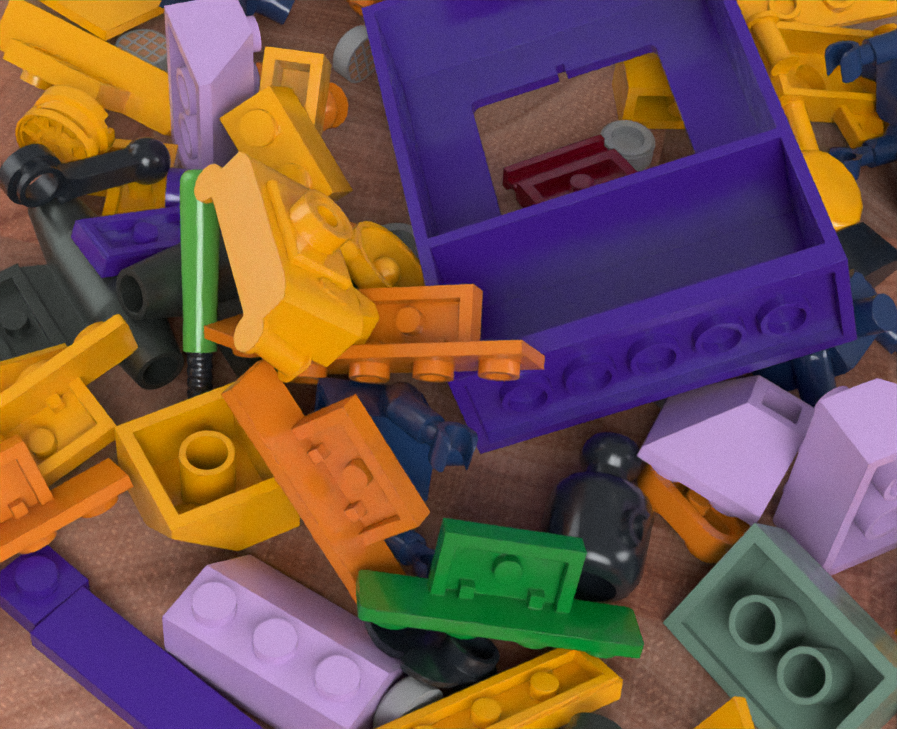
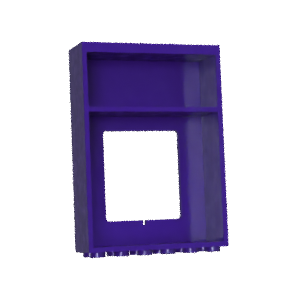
[362,0,857,454]

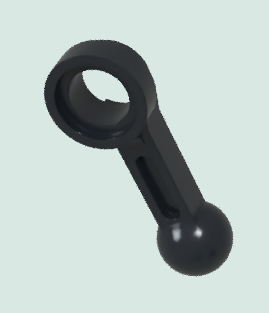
[0,137,171,208]

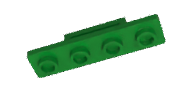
[356,518,644,659]

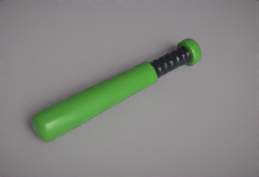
[180,169,220,399]

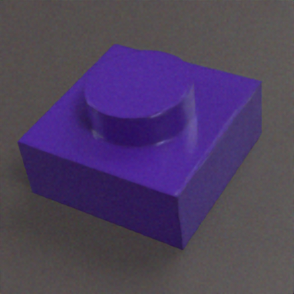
[0,545,90,633]

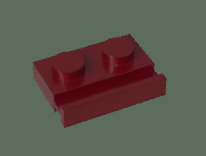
[502,134,637,208]

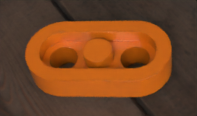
[637,462,750,564]

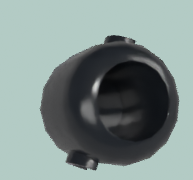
[538,432,654,603]

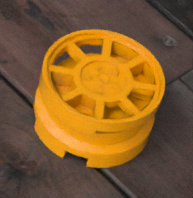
[15,85,115,163]

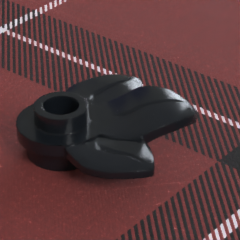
[364,621,500,691]

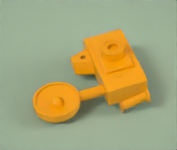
[745,10,897,232]
[194,152,425,383]

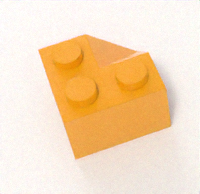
[114,382,300,551]

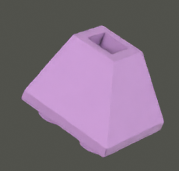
[637,375,814,526]

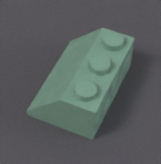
[663,523,897,729]

